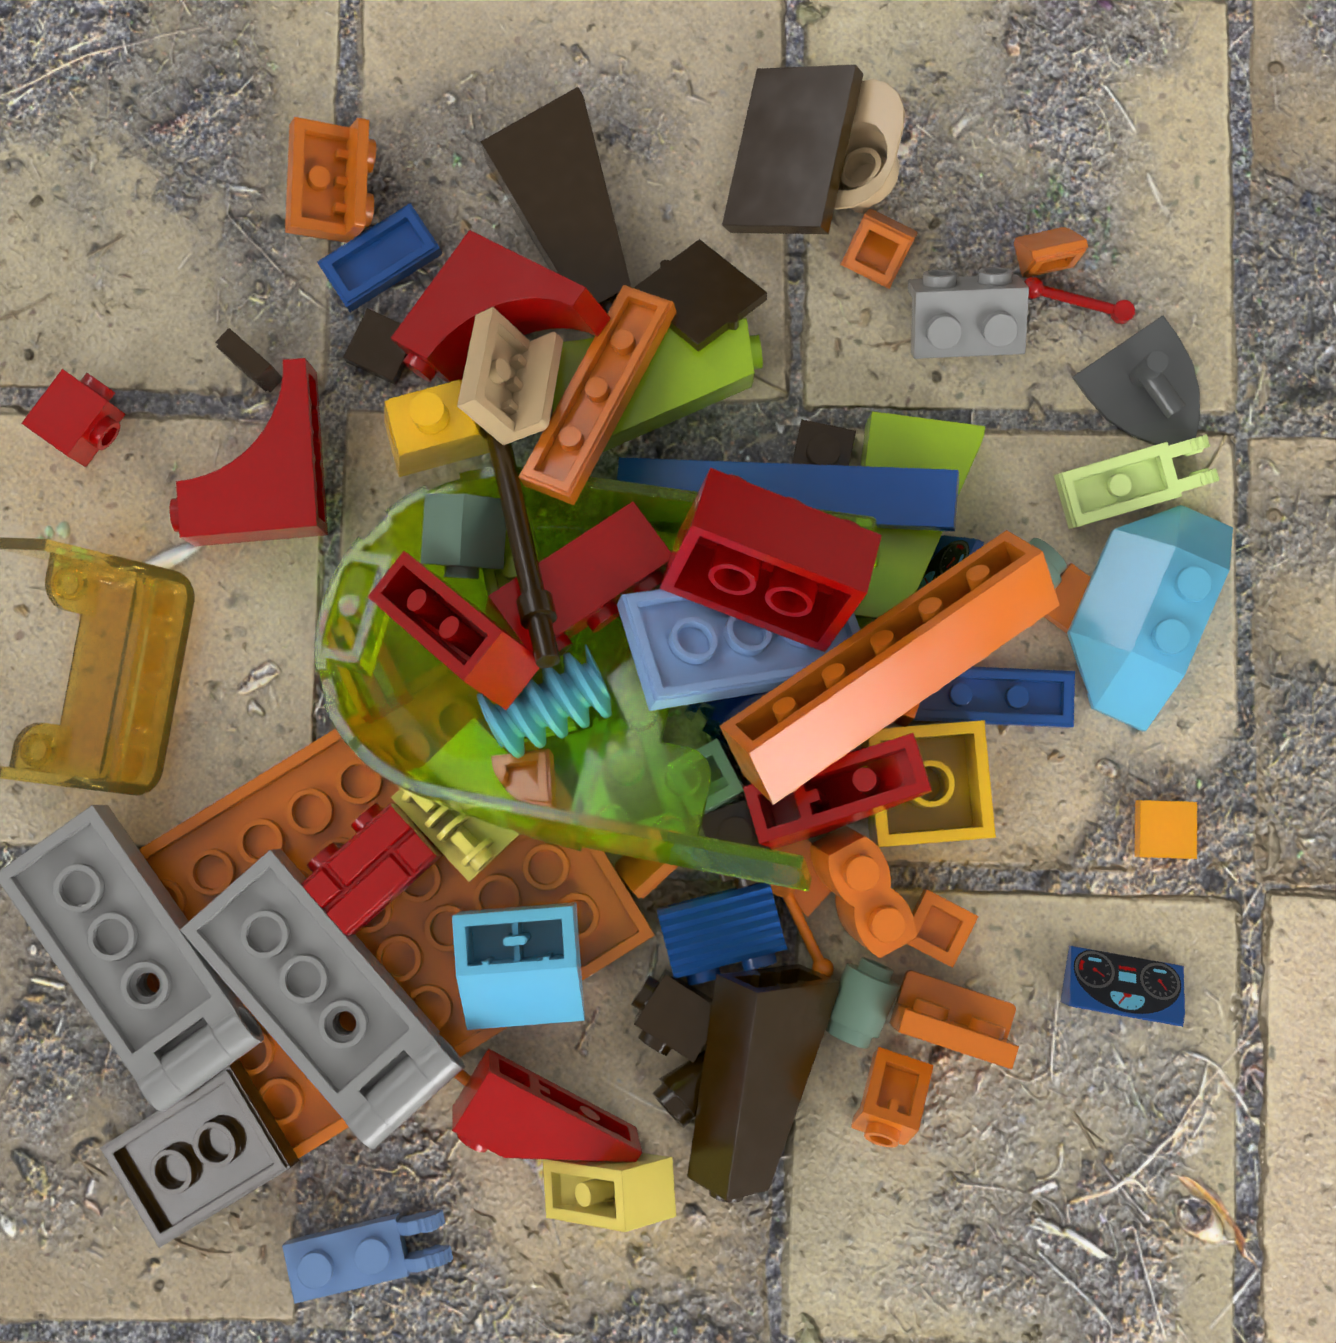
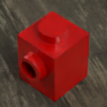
[21,369,126,467]

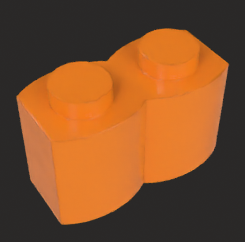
[810,826,916,958]

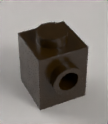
[631,969,713,1063]

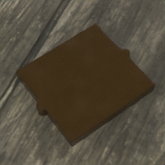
[634,239,767,352]

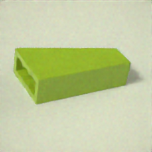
[552,318,763,452]
[854,411,985,630]

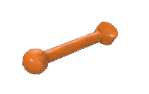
[770,871,834,977]

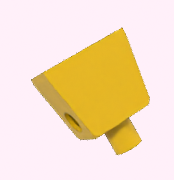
[384,380,490,477]

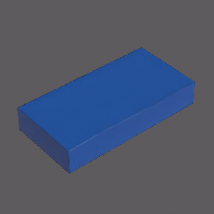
[317,203,442,313]

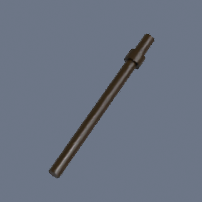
[485,430,560,668]

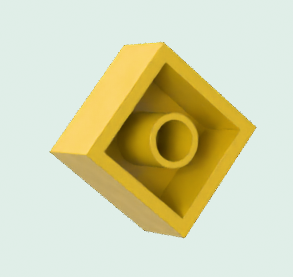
[861,720,996,847]

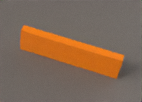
[519,285,677,505]

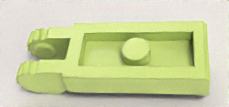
[1054,434,1219,529]

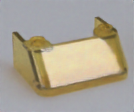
[0,537,195,796]

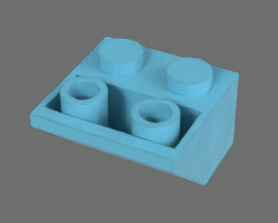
[452,902,585,1030]

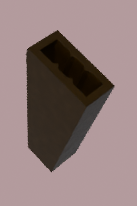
[480,87,631,313]
[687,964,840,1203]

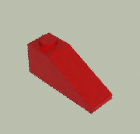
[743,733,933,849]
[452,1048,642,1162]

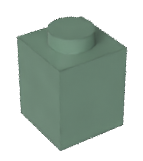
[421,494,506,579]

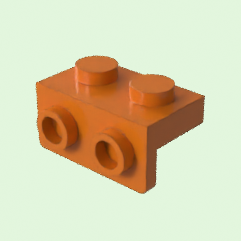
[285,117,376,243]

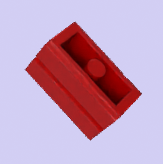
[301,803,443,937]

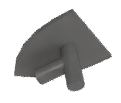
[1072,315,1200,445]

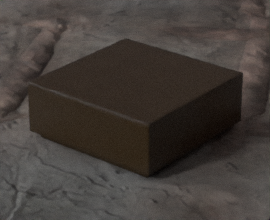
[343,308,407,385]
[216,328,282,393]

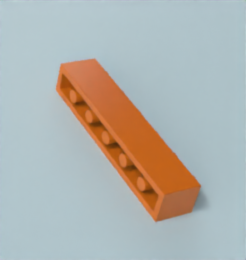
[720,530,1060,805]

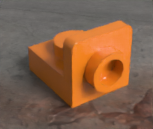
[851,1047,934,1147]

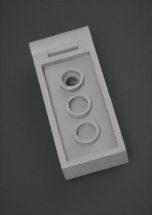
[0,805,264,1112]
[180,849,465,1149]

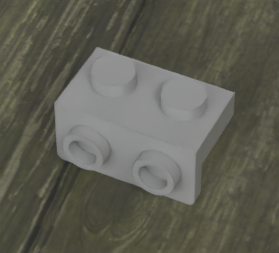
[908,267,1029,359]

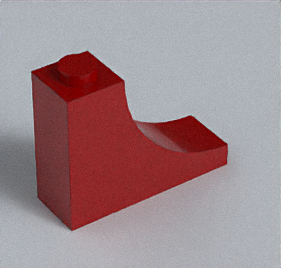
[391,230,611,383]
[169,358,328,546]

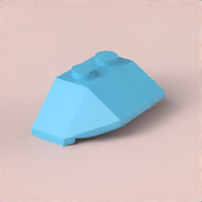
[1067,505,1233,732]

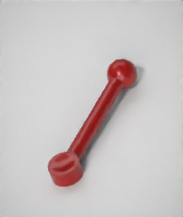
[1024,277,1135,324]

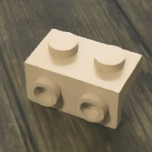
[457,307,563,445]

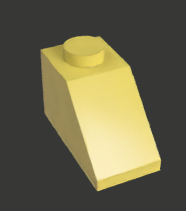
[543,1153,676,1232]

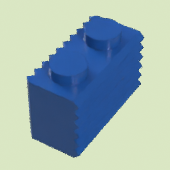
[657,879,787,985]

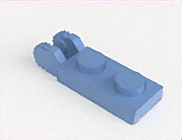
[282,1209,454,1304]

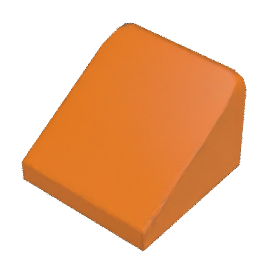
[840,209,918,289]
[1014,227,1088,278]
[615,830,682,899]

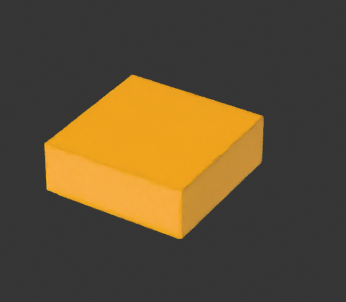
[1134,800,1197,859]

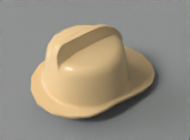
[834,79,905,213]

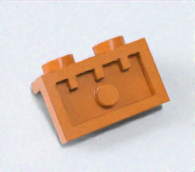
[889,970,1019,1070]

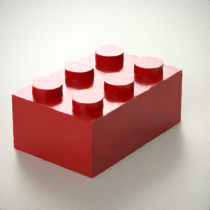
[659,467,882,652]

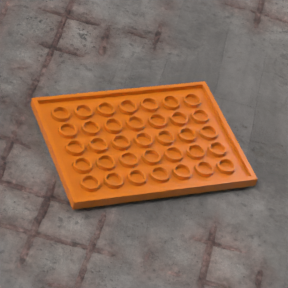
[139,663,655,1158]

